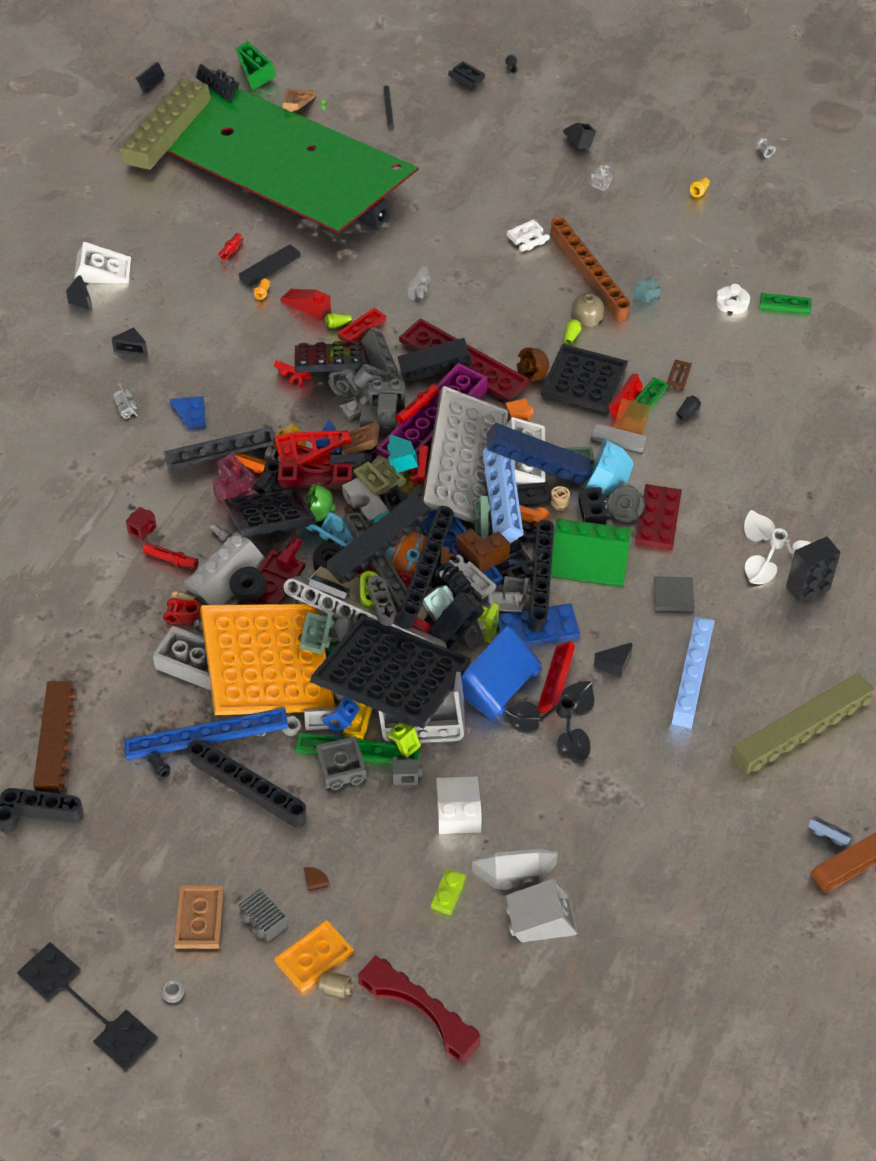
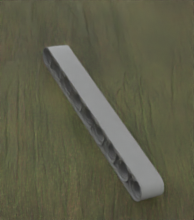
[284,576,447,648]

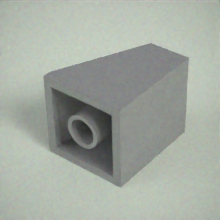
[505,879,578,942]

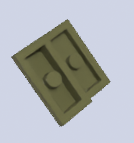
[353,457,406,495]

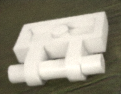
[507,220,550,252]

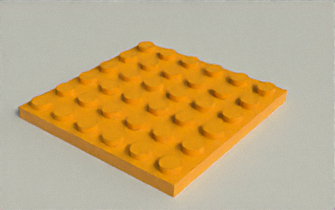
[200,604,335,715]

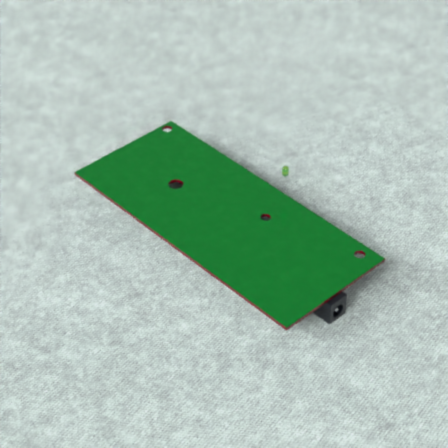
[166,88,419,233]

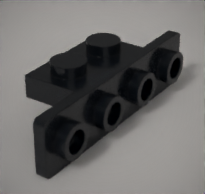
[196,64,239,103]

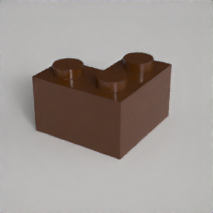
[456,528,510,573]

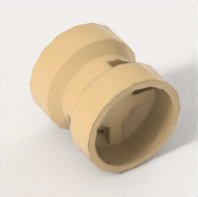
[550,486,570,512]

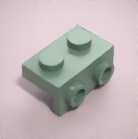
[299,612,334,655]

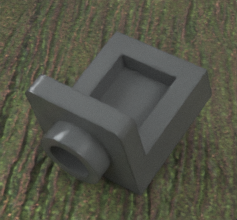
[502,576,531,598]

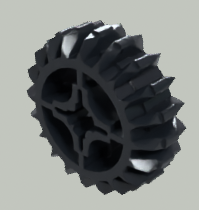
[431,562,476,597]

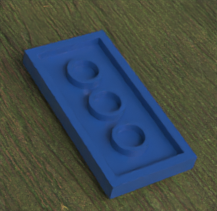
[498,603,580,646]

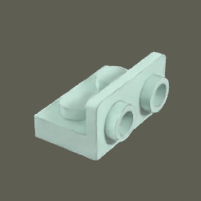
[423,585,454,622]

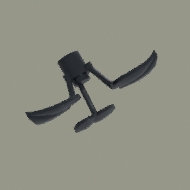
[505,681,594,761]

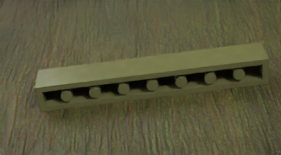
[731,673,874,774]

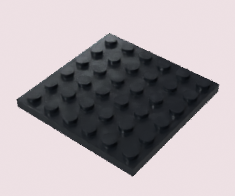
[310,615,471,729]

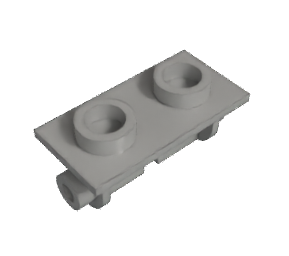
[113,383,139,419]
[485,591,527,612]

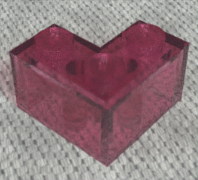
[212,453,254,507]

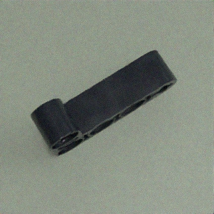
[0,788,84,833]

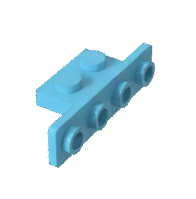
[304,512,354,548]

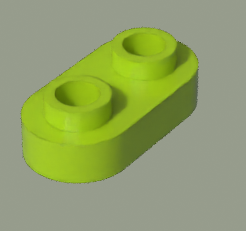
[359,571,380,608]

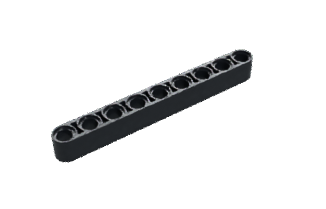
[396,506,454,628]

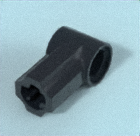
[253,459,280,493]

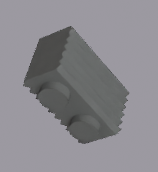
[239,889,288,942]

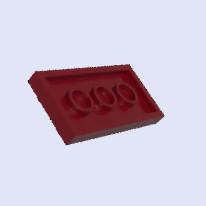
[635,484,682,550]

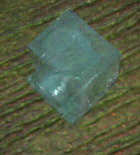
[633,277,661,304]

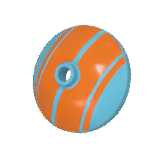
[386,532,437,581]

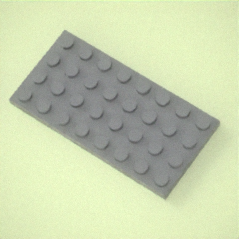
[422,386,508,527]

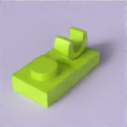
[478,603,499,643]

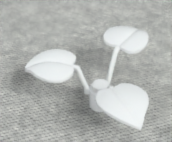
[744,510,811,584]

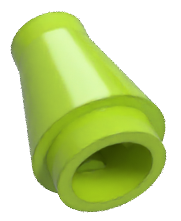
[325,312,352,329]
[563,319,582,345]

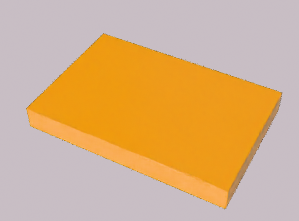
[274,920,354,993]

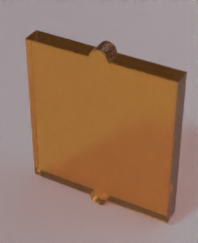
[614,398,650,435]

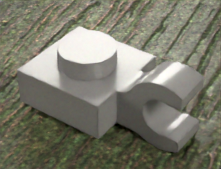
[340,395,369,421]

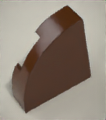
[304,867,329,890]

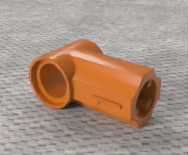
[519,505,550,528]

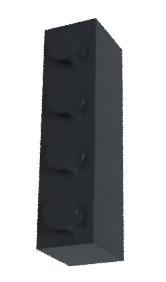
[397,338,472,383]

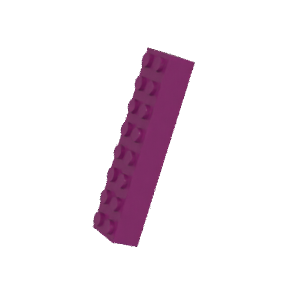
[376,363,488,475]

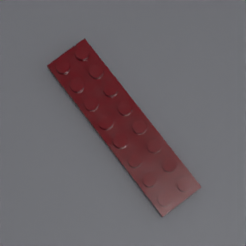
[399,318,530,403]

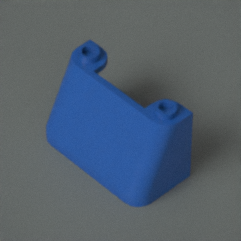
[461,625,543,721]

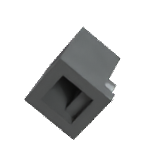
[393,757,422,785]

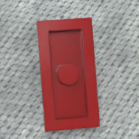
[274,360,312,388]
[410,446,430,487]

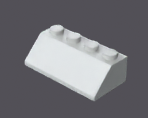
[506,417,545,486]

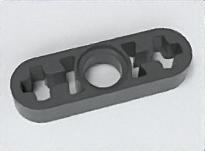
[367,576,397,626]

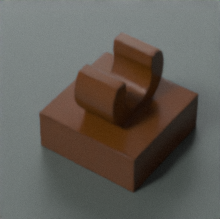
[436,547,456,567]

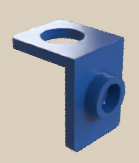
[322,696,360,733]

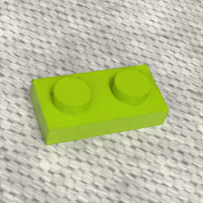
[431,868,466,915]

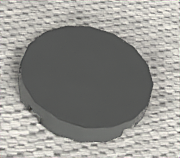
[607,485,645,523]

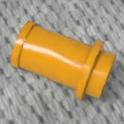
[254,279,271,299]

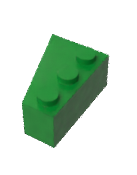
[235,41,276,91]

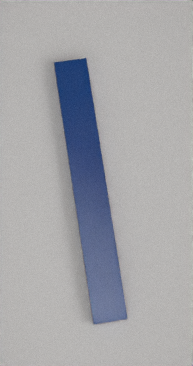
[125,707,289,760]

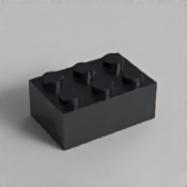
[786,536,841,602]

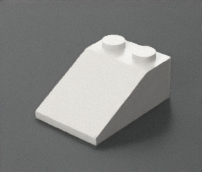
[74,242,131,284]
[436,776,482,834]

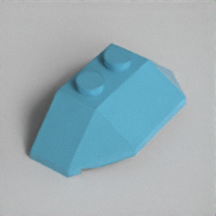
[584,438,634,496]

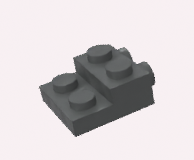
[368,379,405,413]
[316,736,367,790]

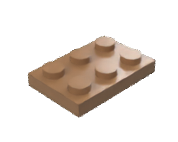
[174,885,224,949]

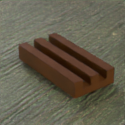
[667,359,692,391]

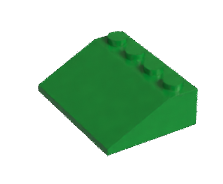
[551,518,631,586]

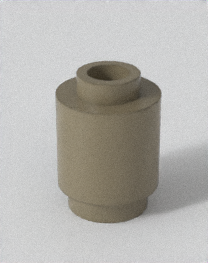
[319,971,354,999]

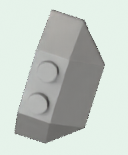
[471,849,558,890]

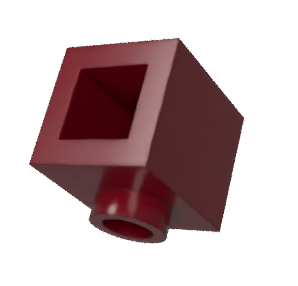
[126,507,157,541]

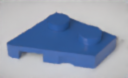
[170,396,206,428]

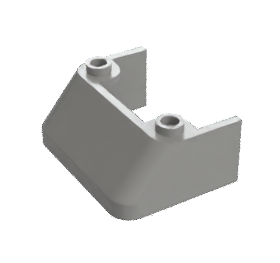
[378,672,465,744]

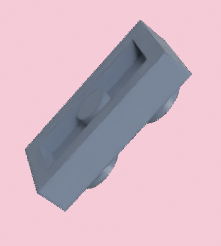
[808,816,854,846]

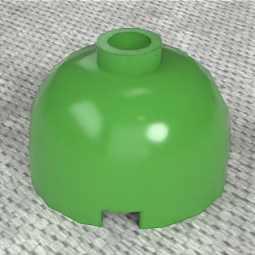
[305,484,335,522]

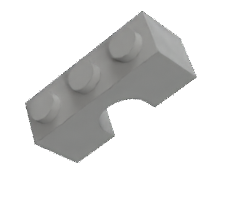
[342,478,389,527]

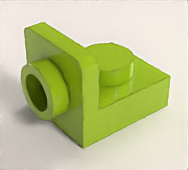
[387,722,421,758]

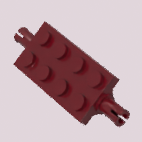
[235,537,305,605]

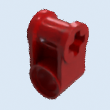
[163,598,202,625]

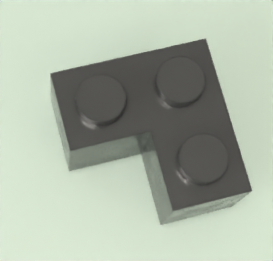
[360,393,398,434]

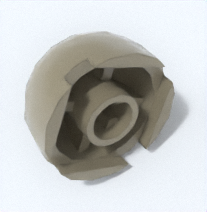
[571,293,605,327]

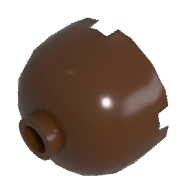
[517,347,550,383]

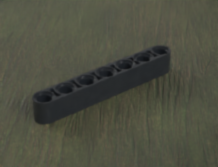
[527,520,554,633]
[188,740,307,827]

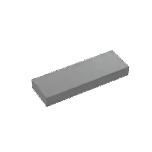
[591,424,648,453]

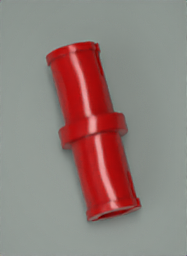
[218,233,244,260]

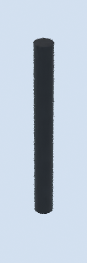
[383,85,394,128]

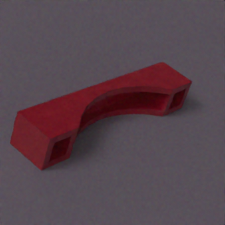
[358,955,481,1065]

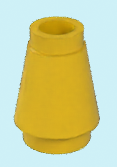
[690,177,710,197]

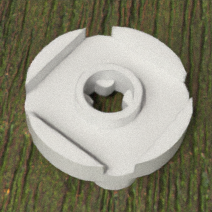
[716,284,750,314]

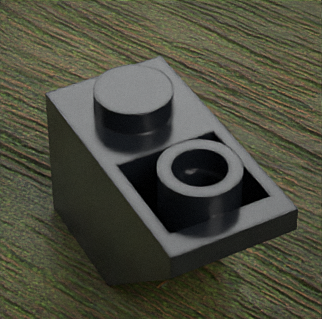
[563,123,596,149]

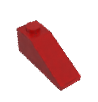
[281,289,331,320]

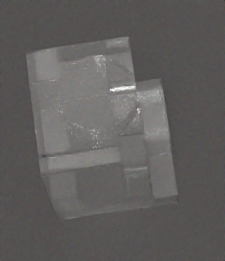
[590,165,614,191]

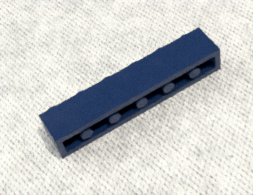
[486,423,592,485]

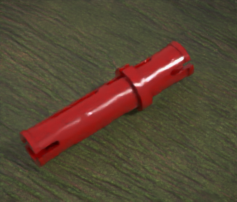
[395,384,440,424]
[143,542,199,570]

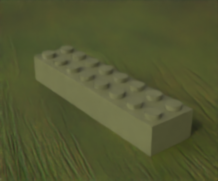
[120,79,210,170]

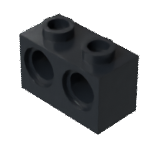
[578,487,610,525]

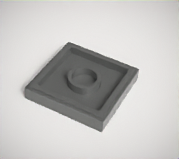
[654,576,695,612]

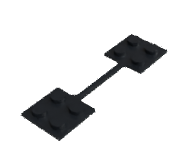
[17,942,158,1071]

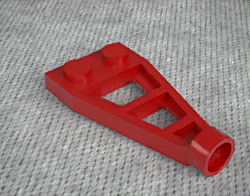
[275,430,352,466]

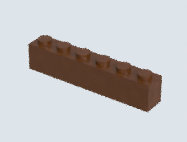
[33,681,77,794]

